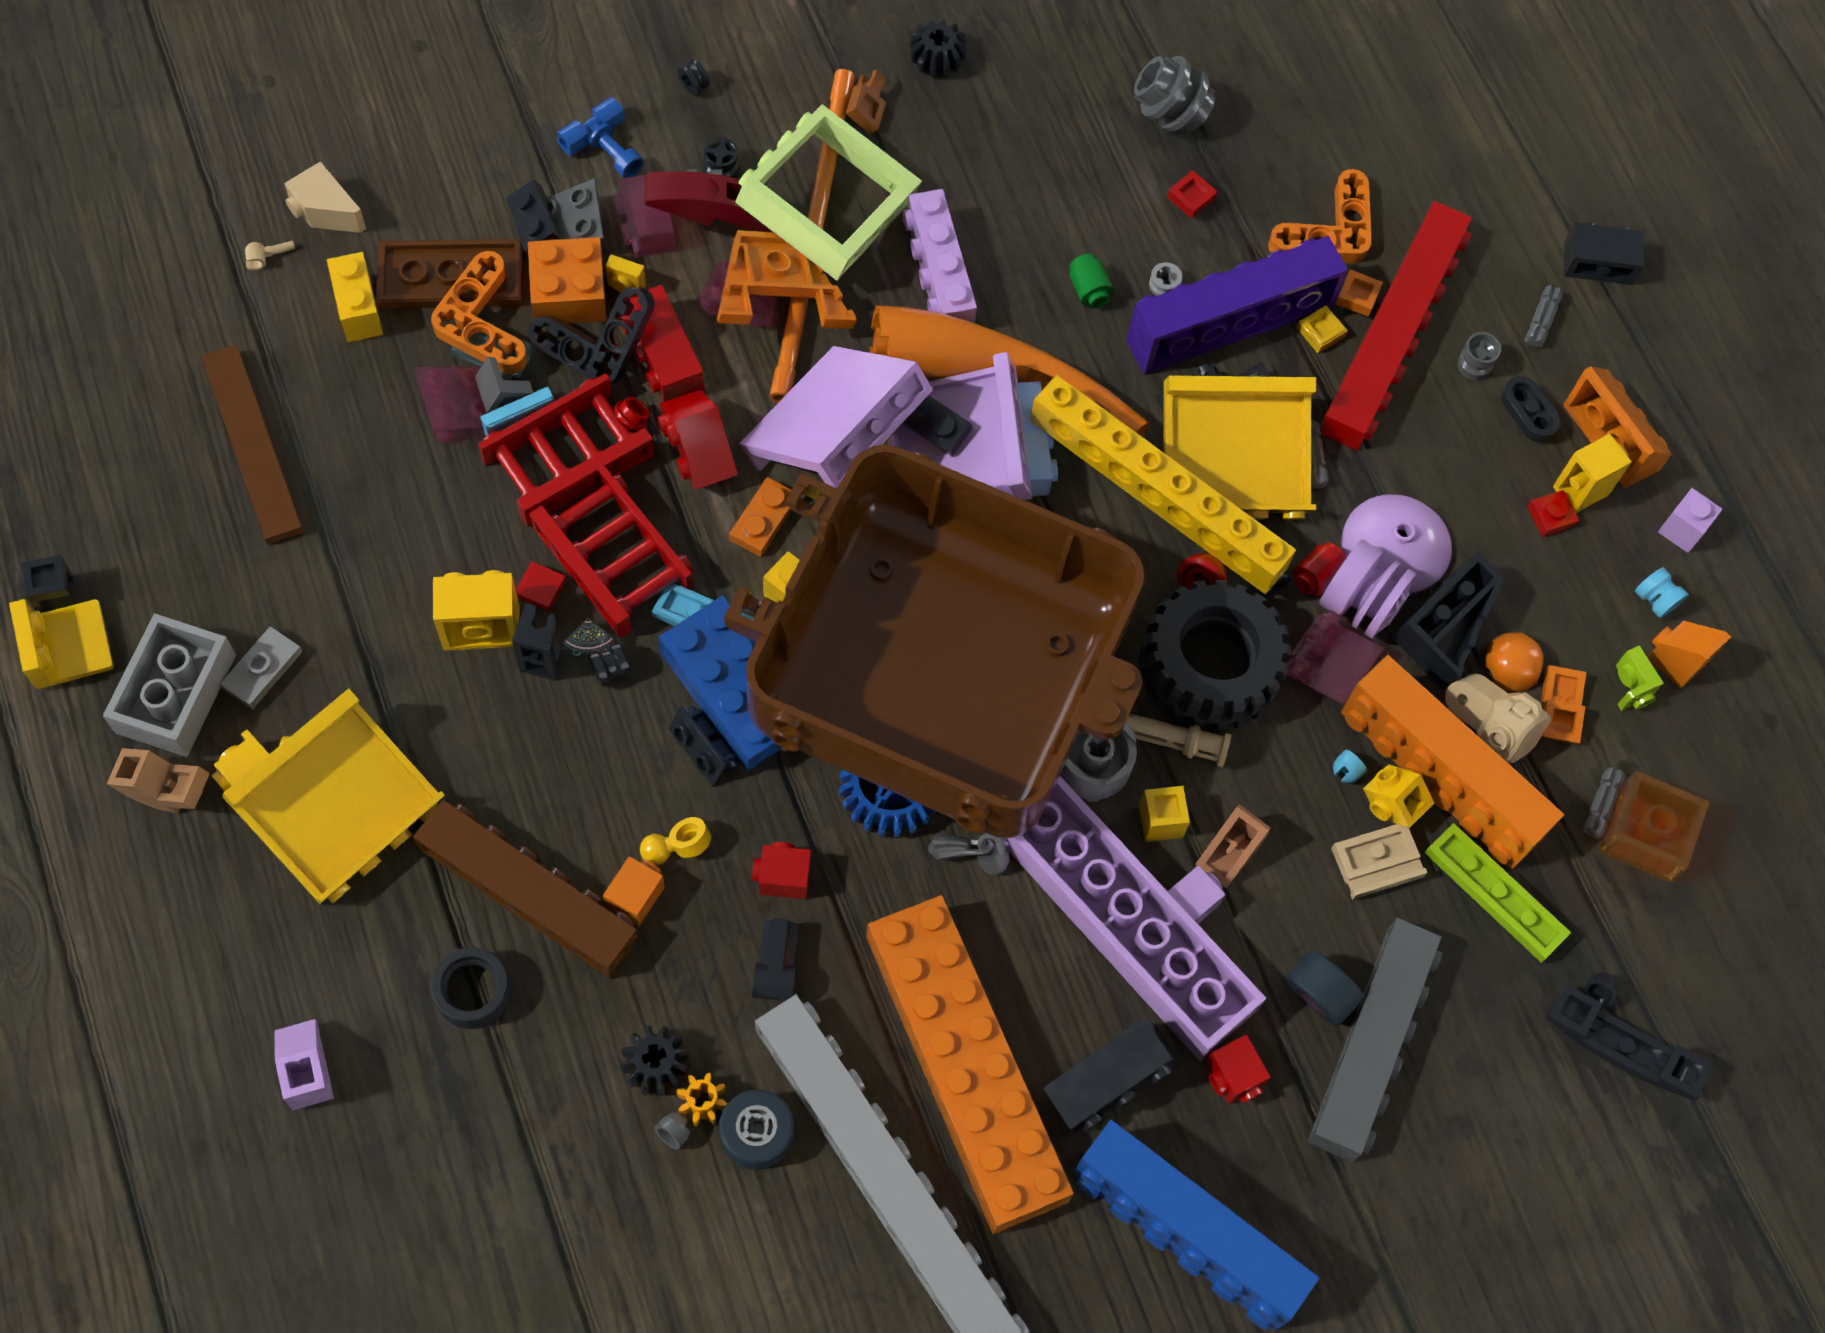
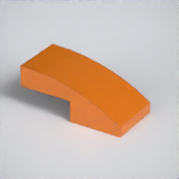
[1541,665,1586,744]

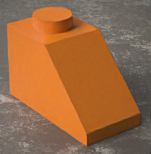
[1647,621,1731,689]

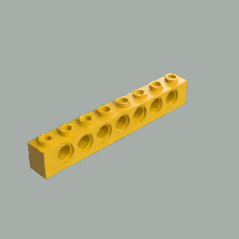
[1030,375,1296,595]

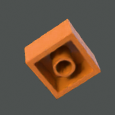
[528,237,607,324]

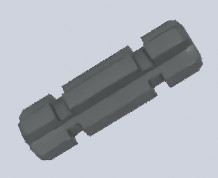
[1525,285,1563,348]
[1311,420,1328,489]
[1583,767,1626,840]

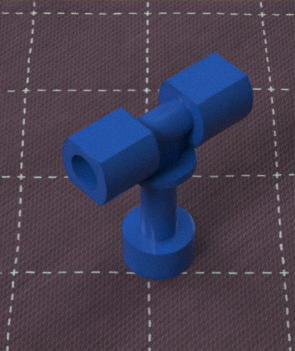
[557,97,644,179]

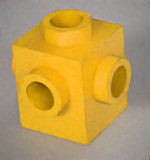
[1363,764,1434,828]

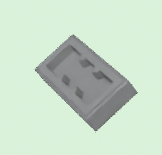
[220,626,302,710]

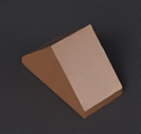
[1195,804,1271,888]

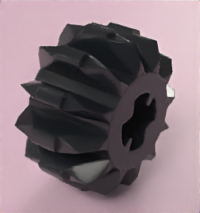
[910,19,967,78]
[620,1026,690,1096]

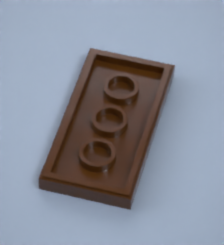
[376,239,523,309]

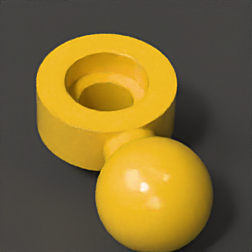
[640,817,711,865]

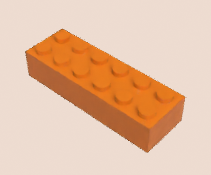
[1341,655,1565,870]

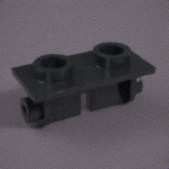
[668,706,740,787]

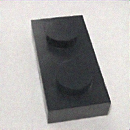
[506,179,561,253]
[902,395,973,457]

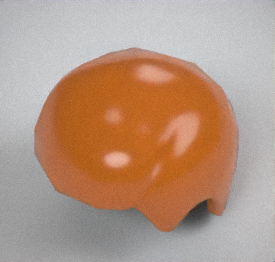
[1485,632,1544,692]

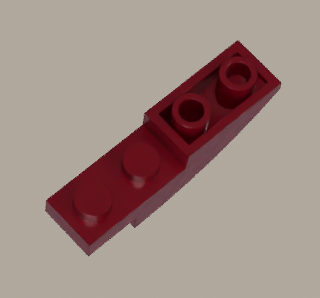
[645,171,773,232]

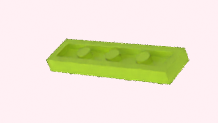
[1425,823,1571,963]

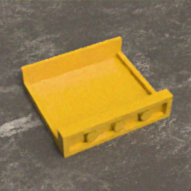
[1164,376,1316,520]
[223,688,445,904]

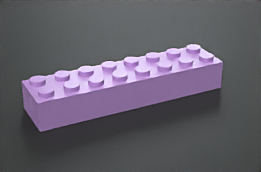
[1002,776,1267,1061]

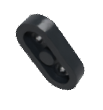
[1501,376,1561,443]

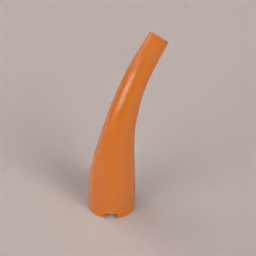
[870,306,1149,437]

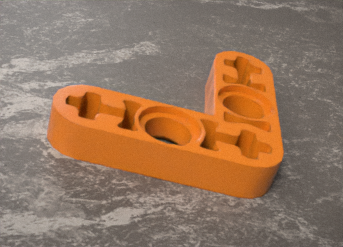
[1268,169,1371,263]
[431,251,527,374]

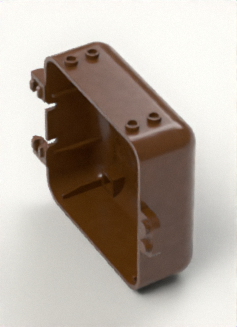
[724,445,1144,838]

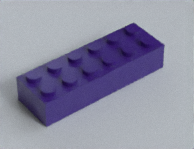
[1126,236,1348,375]

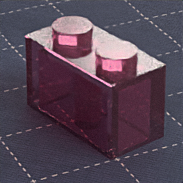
[614,175,676,258]

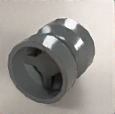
[1457,332,1501,381]

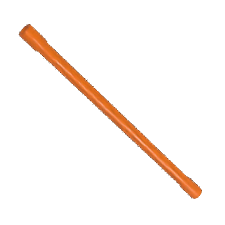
[769,69,855,403]

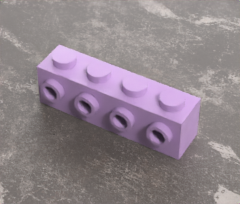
[902,189,977,323]

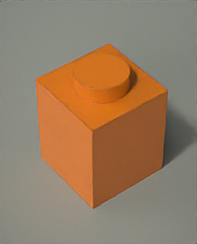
[603,856,665,927]

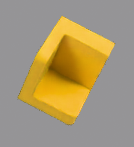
[1139,786,1190,842]

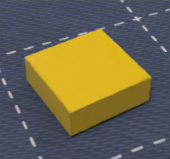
[1296,305,1348,354]

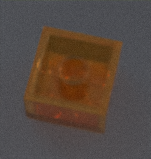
[1598,770,1710,883]

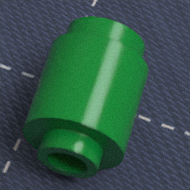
[1069,254,1114,309]

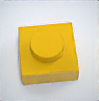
[605,254,646,292]

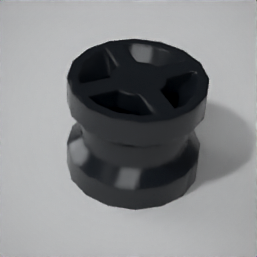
[704,137,739,178]
[587,640,631,687]

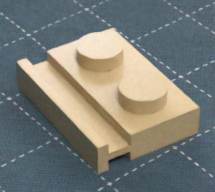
[1331,824,1428,900]

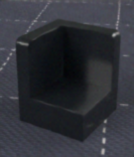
[21,555,73,613]

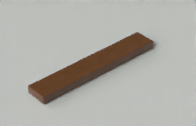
[201,344,304,545]

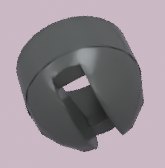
[655,1112,691,1150]

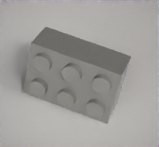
[103,613,236,757]

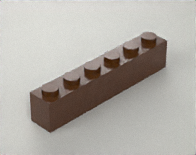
[413,800,639,979]

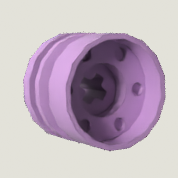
[1319,539,1416,640]

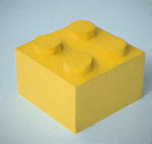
[433,570,520,651]

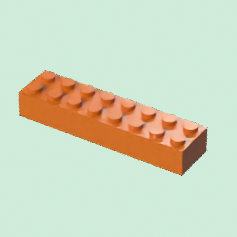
[866,895,1074,1235]

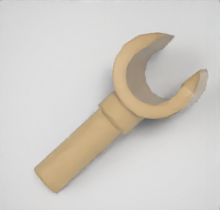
[245,241,295,271]

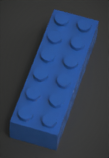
[1072,1120,1319,1331]

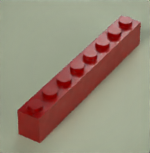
[1320,201,1472,451]

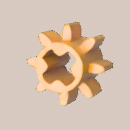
[677,1073,727,1127]

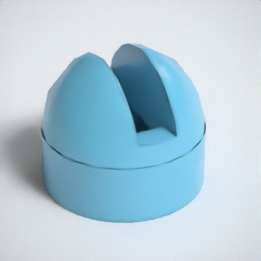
[1333,749,1367,783]

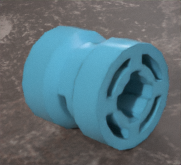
[1635,567,1689,619]

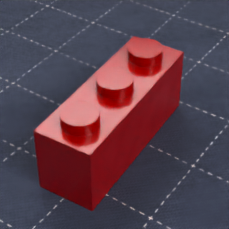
[621,285,705,402]

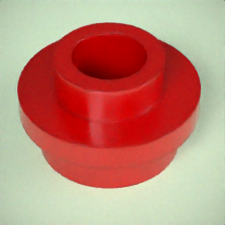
[614,397,650,431]

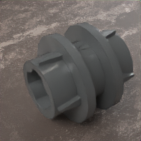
[1133,56,1216,132]

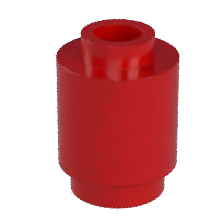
[1293,542,1347,596]

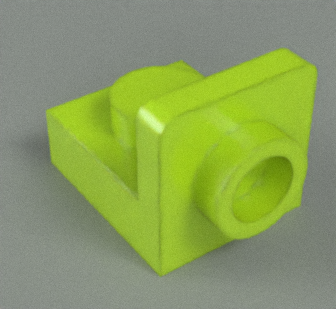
[1615,645,1664,711]

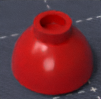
[1177,553,1228,591]

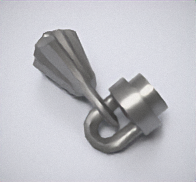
[928,833,1010,875]

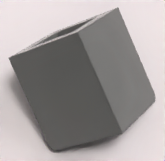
[475,357,534,413]

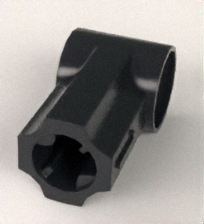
[752,918,799,1001]

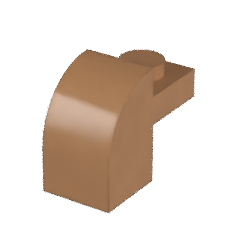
[107,748,210,813]

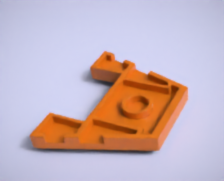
[717,230,856,329]

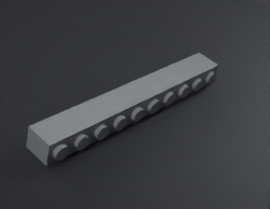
[755,995,1030,1333]

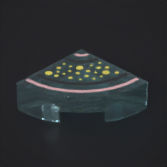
[562,618,615,656]

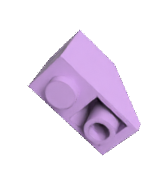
[275,1019,334,1110]

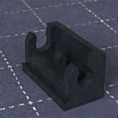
[512,603,562,681]

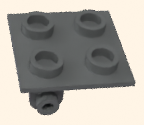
[546,178,606,254]

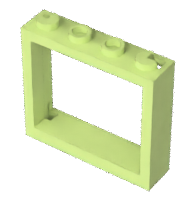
[735,104,922,280]

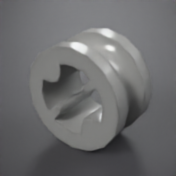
[1149,262,1183,296]

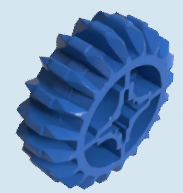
[839,770,937,838]

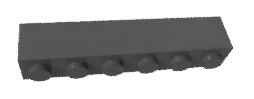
[1307,918,1443,1163]

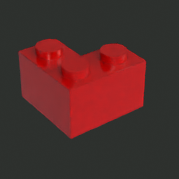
[657,390,738,489]

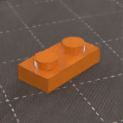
[729,477,792,557]

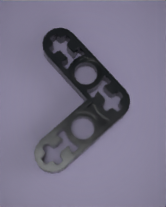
[528,287,655,384]

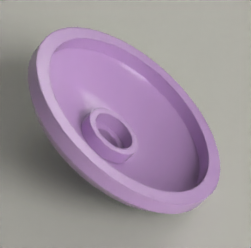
[1341,494,1452,596]

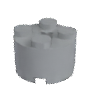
[1060,723,1137,802]

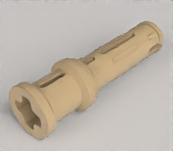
[1126,713,1232,767]

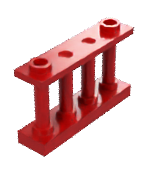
[478,373,655,527]
[529,465,694,639]

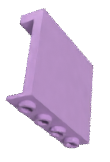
[739,346,933,488]
[885,352,1032,500]

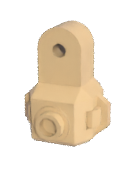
[1445,673,1551,764]

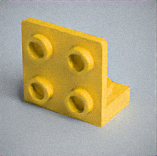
[9,599,114,690]

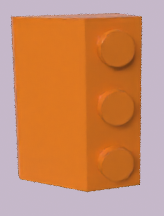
[1563,366,1672,489]

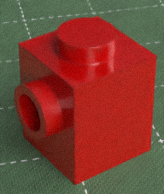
[752,842,811,899]
[1205,1034,1271,1105]

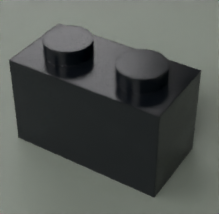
[1564,222,1644,285]

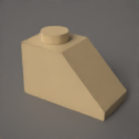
[284,162,366,233]

